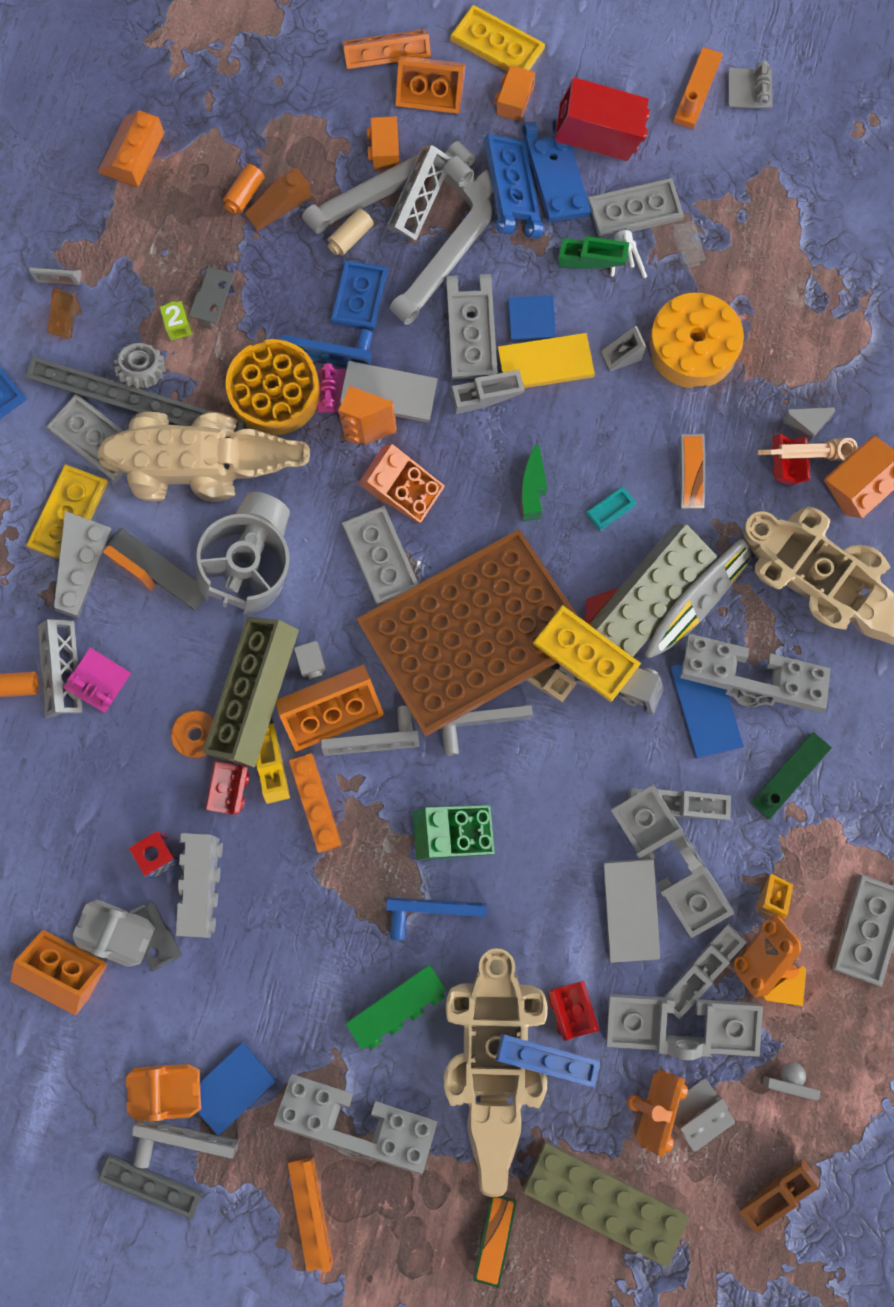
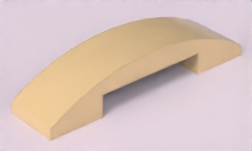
[526,667,577,703]

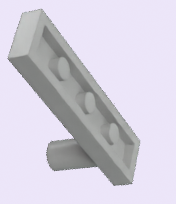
[440,705,533,756]
[321,706,420,756]
[132,1120,240,1168]

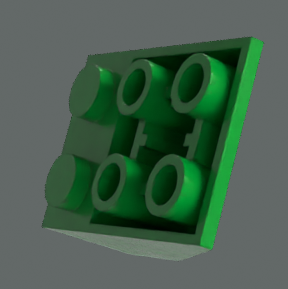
[412,805,495,860]

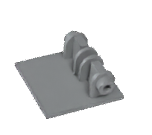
[728,61,772,109]

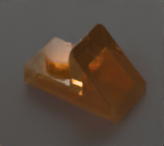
[47,288,82,339]

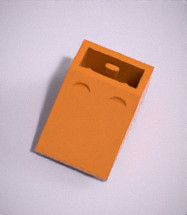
[358,444,445,523]

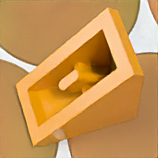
[755,874,793,919]
[760,965,806,1006]

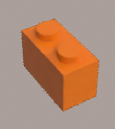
[494,65,535,122]
[367,116,399,169]

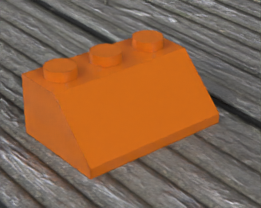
[395,56,466,114]
[98,110,164,187]
[338,385,397,445]
[823,436,894,518]
[10,930,107,1016]

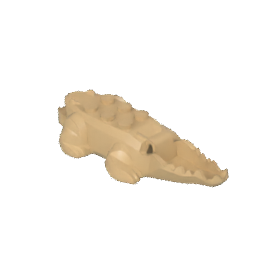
[98,412,310,502]
[743,507,894,645]
[444,948,548,1197]

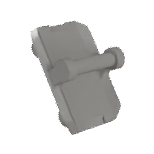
[72,900,155,967]

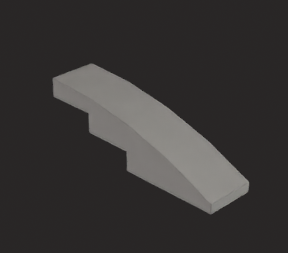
[628,788,731,820]
[664,923,747,1019]

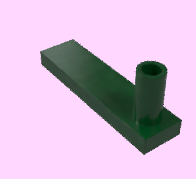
[749,732,832,820]

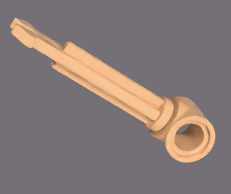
[758,438,858,462]

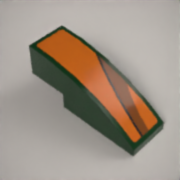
[473,1196,517,1288]

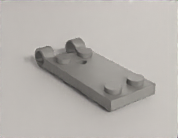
[446,274,497,380]

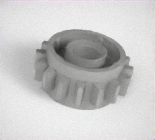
[114,343,165,389]

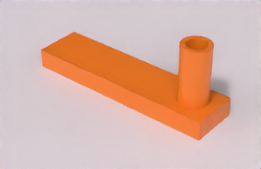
[673,47,723,130]

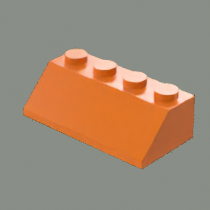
[276,664,385,752]

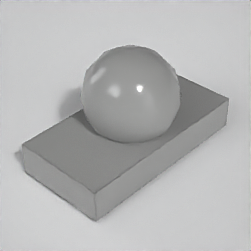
[762,1062,821,1101]

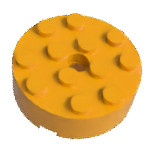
[648,293,744,388]
[226,339,320,436]

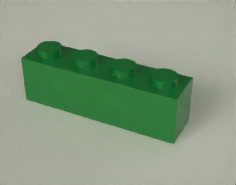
[346,965,447,1051]

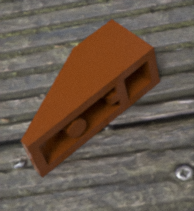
[245,167,312,231]

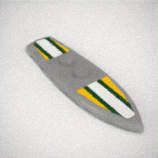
[645,539,752,658]

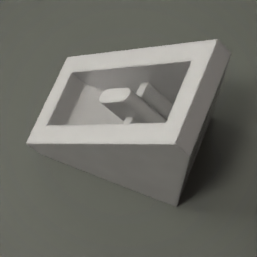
[601,326,646,371]
[783,407,835,443]

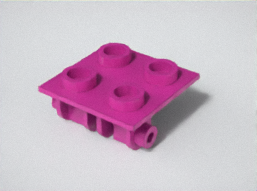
[318,363,347,413]
[63,648,131,713]

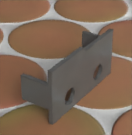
[189,267,234,329]
[130,902,182,971]

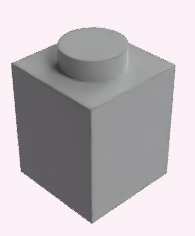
[294,641,327,680]

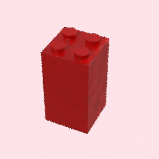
[554,77,650,161]

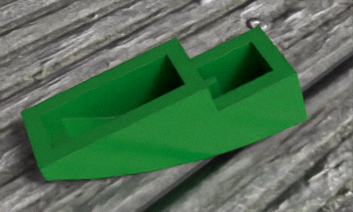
[559,236,630,269]
[521,445,547,521]

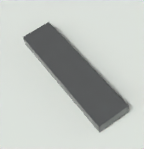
[97,1153,203,1220]

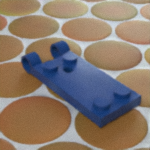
[521,118,591,222]
[484,134,543,239]

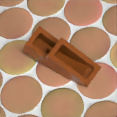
[739,1158,820,1234]

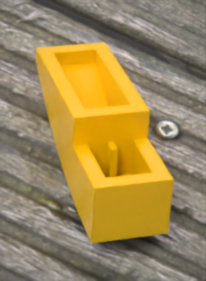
[256,723,290,804]

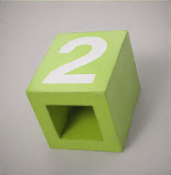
[160,301,193,341]

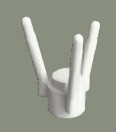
[610,230,647,278]

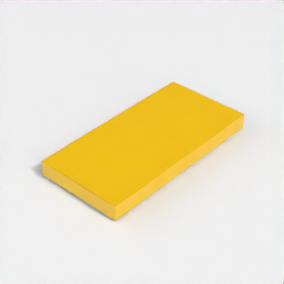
[450,5,545,72]
[498,333,595,388]
[26,464,109,560]
[533,605,641,703]

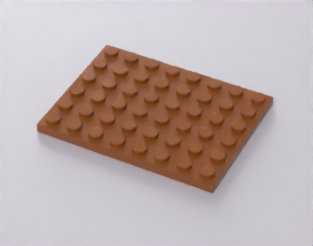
[356,529,578,737]

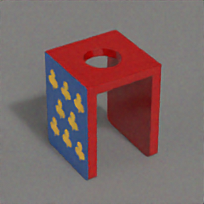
[129,831,180,879]

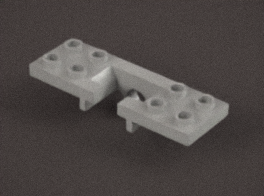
[680,634,831,713]
[611,784,735,938]
[606,994,763,1060]
[274,1074,438,1175]

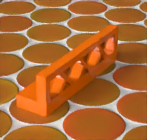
[342,29,431,69]
[288,1156,333,1273]

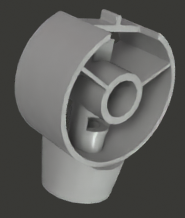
[195,492,290,615]

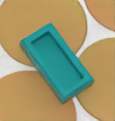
[586,486,637,532]

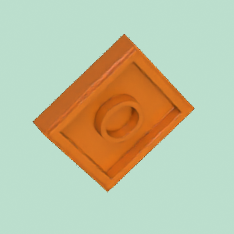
[103,546,156,591]

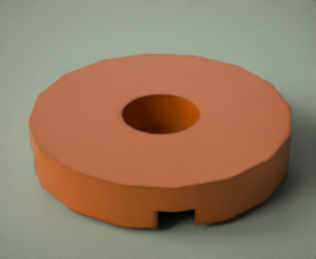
[171,710,213,759]

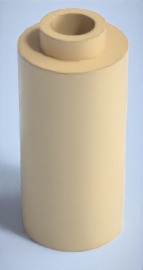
[327,208,374,256]

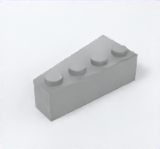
[54,511,112,619]
[559,666,664,715]
[176,833,223,938]

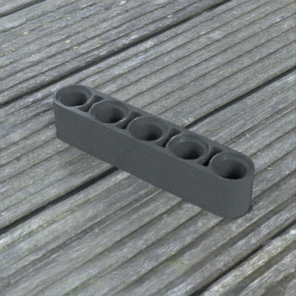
[106,528,205,611]

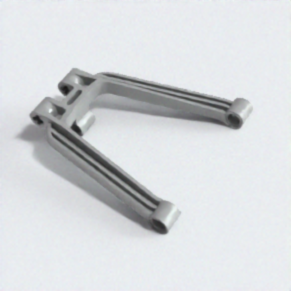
[302,141,495,325]

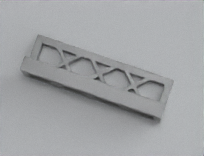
[386,145,451,241]
[37,619,82,718]

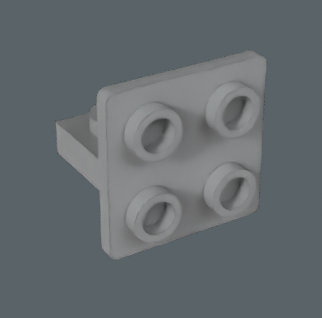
[674,1078,735,1151]

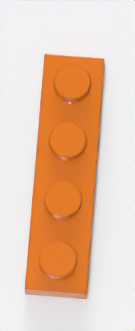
[289,753,342,853]

